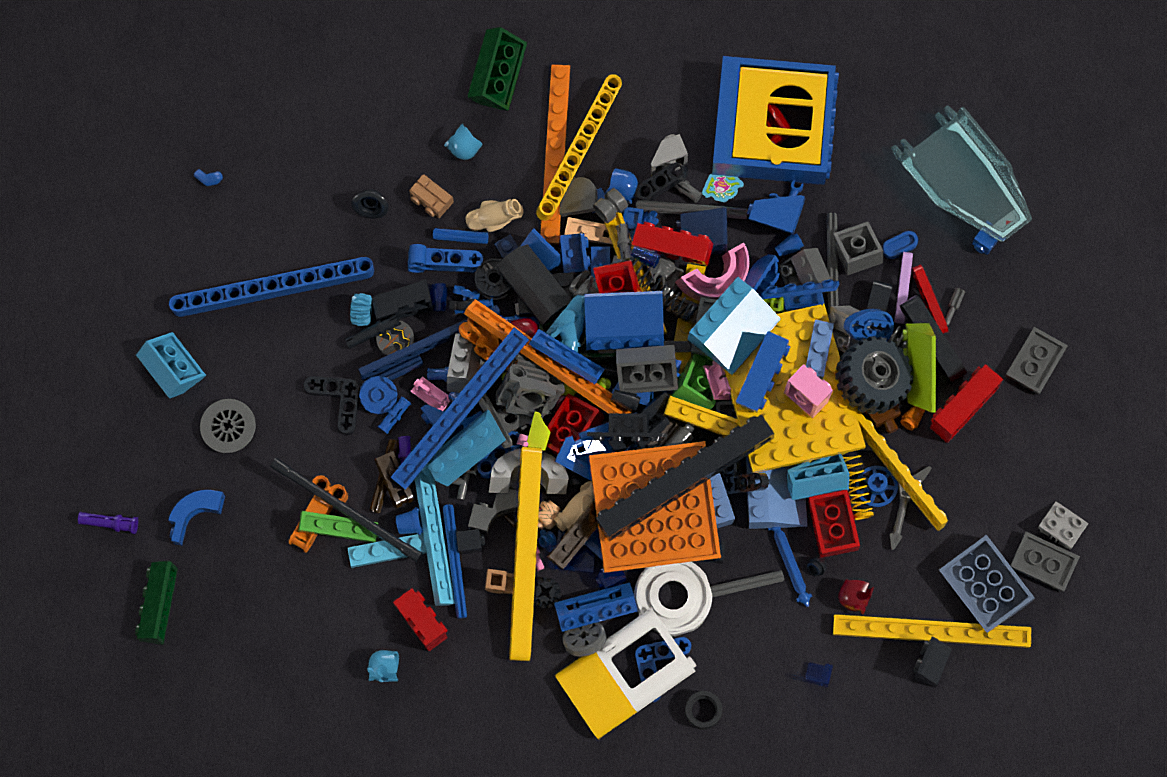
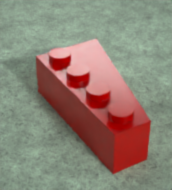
[632,222,713,266]

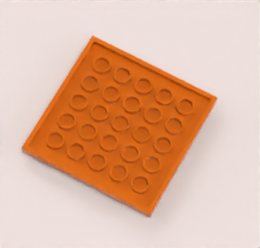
[589,441,721,573]

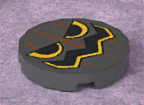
[376,321,414,356]

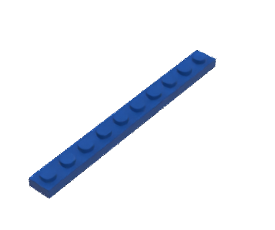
[391,327,529,490]

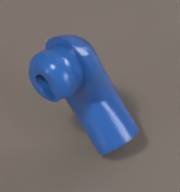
[194,169,223,186]

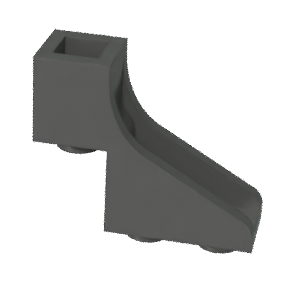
[468,486,518,534]

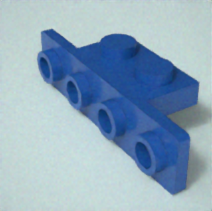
[761,279,839,311]

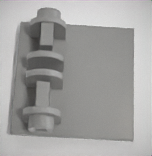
[1038,502,1089,550]

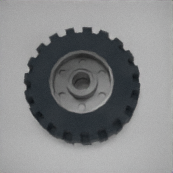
[835,336,914,414]

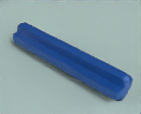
[433,228,489,244]

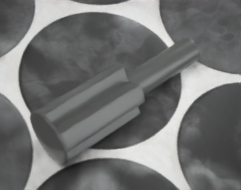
[945,288,966,325]

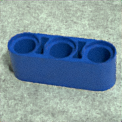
[477,431,523,479]

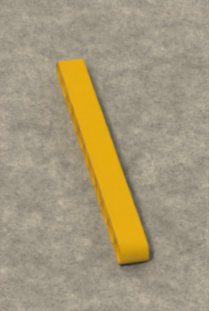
[509,447,542,661]

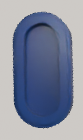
[882,231,918,259]

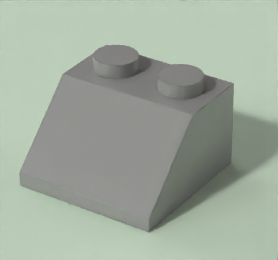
[651,134,688,176]

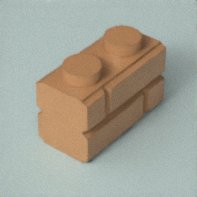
[409,175,454,218]

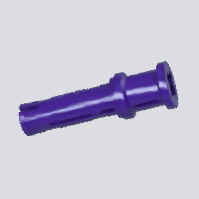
[78,512,138,534]

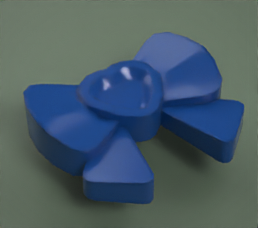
[453,285,480,301]

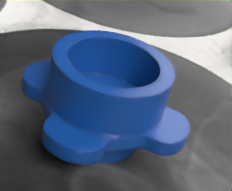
[538,529,556,552]

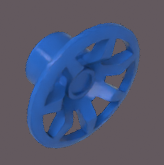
[856,466,898,507]

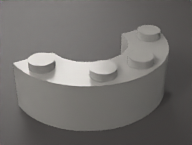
[489,449,569,494]

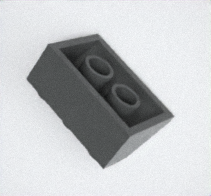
[447,333,486,394]
[616,345,678,393]

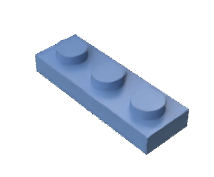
[806,320,834,379]

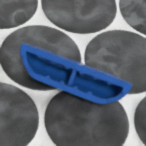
[744,255,780,298]

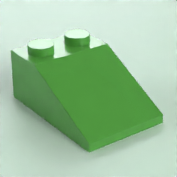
[671,354,725,409]

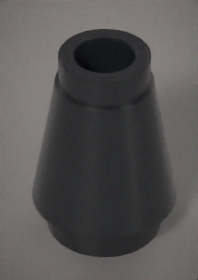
[611,389,641,412]

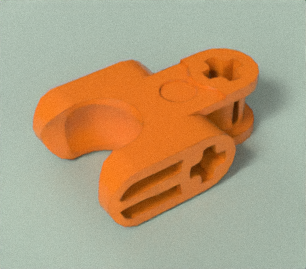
[459,317,502,361]

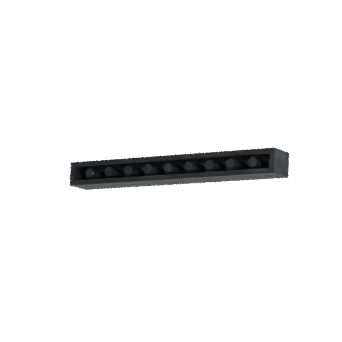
[596,414,775,542]

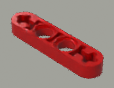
[911,265,948,334]

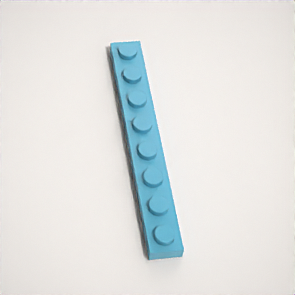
[415,464,455,605]

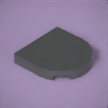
[560,177,598,217]

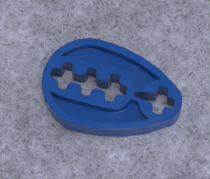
[844,309,894,341]

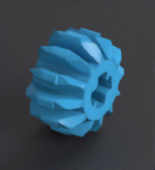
[350,293,373,326]

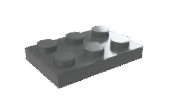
[1006,327,1068,395]
[1010,532,1080,592]

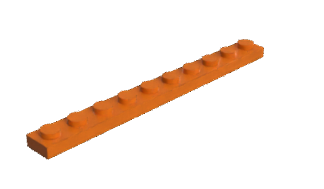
[541,65,570,245]
[464,299,632,414]

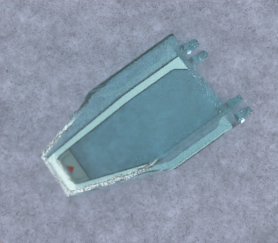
[891,106,1032,242]

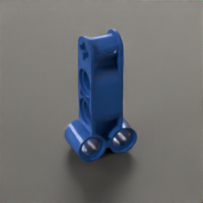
[408,244,483,273]

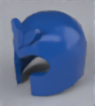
[605,168,638,204]

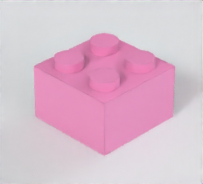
[784,364,833,418]

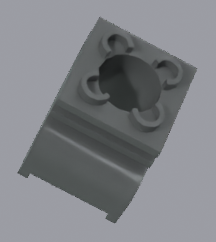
[496,353,565,419]

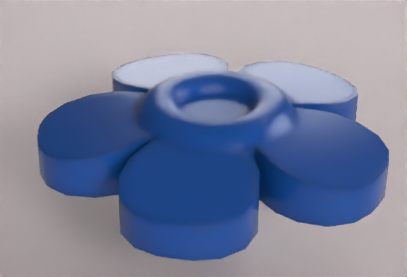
[642,211,658,225]

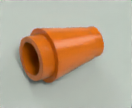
[900,405,925,431]

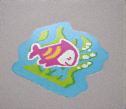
[702,174,744,202]

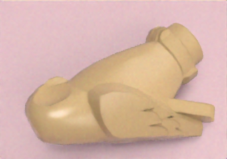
[465,199,524,232]
[554,481,594,532]

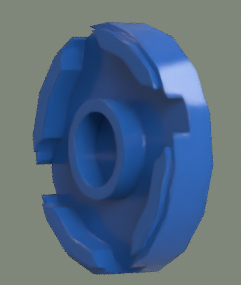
[359,376,398,414]

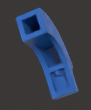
[168,490,225,546]

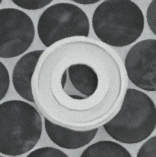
[634,562,712,636]

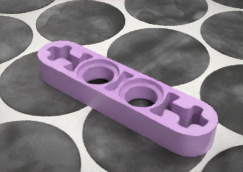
[894,252,913,324]

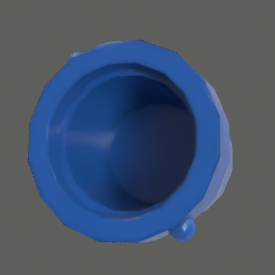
[396,507,423,535]

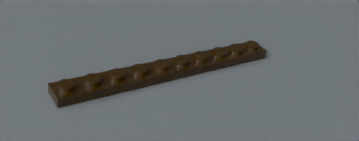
[547,415,681,570]

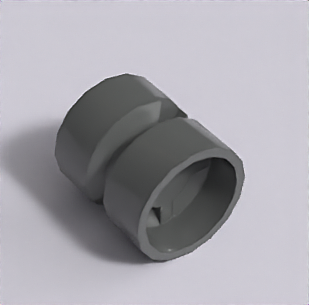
[592,188,628,224]

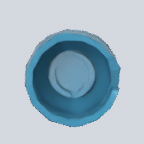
[444,124,483,160]
[367,650,399,682]

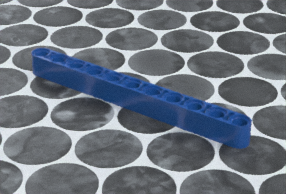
[169,257,374,317]

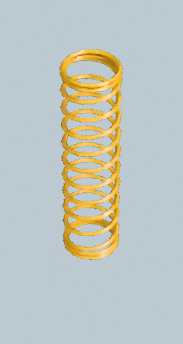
[842,452,874,520]

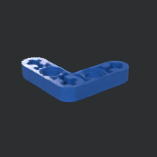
[635,637,691,702]

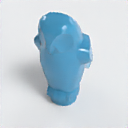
[546,295,585,352]

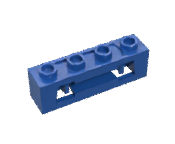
[554,583,638,632]

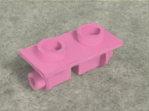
[703,361,731,400]
[411,376,450,411]

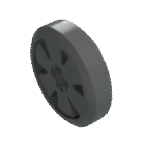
[562,622,606,656]

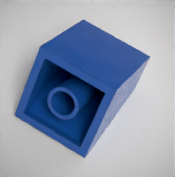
[747,195,805,235]

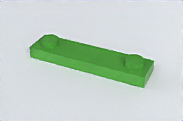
[298,511,378,543]

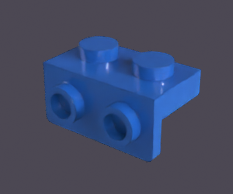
[559,233,591,273]

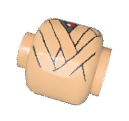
[538,500,561,529]

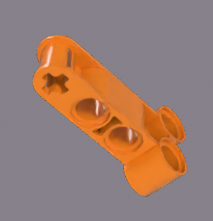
[289,475,348,553]

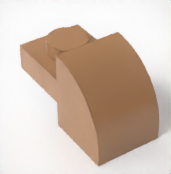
[485,569,514,595]

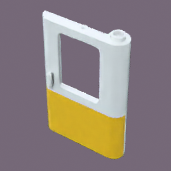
[555,608,697,739]

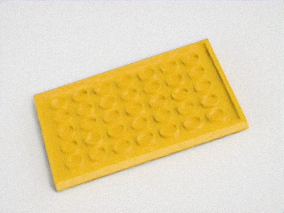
[723,304,866,473]

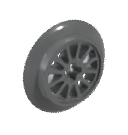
[200,399,256,453]

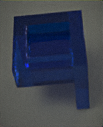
[804,662,833,687]

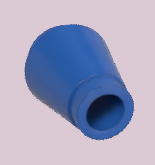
[775,233,804,257]

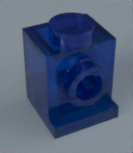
[595,569,626,589]

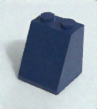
[677,208,727,256]

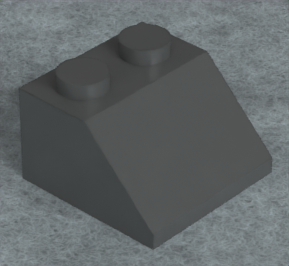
[833,222,883,275]

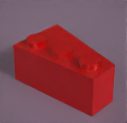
[393,589,448,652]

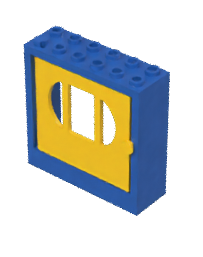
[712,56,839,185]

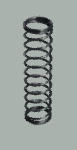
[628,257,698,322]

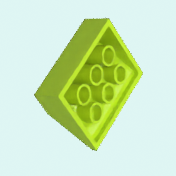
[902,323,936,412]

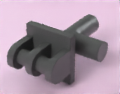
[452,463,478,500]

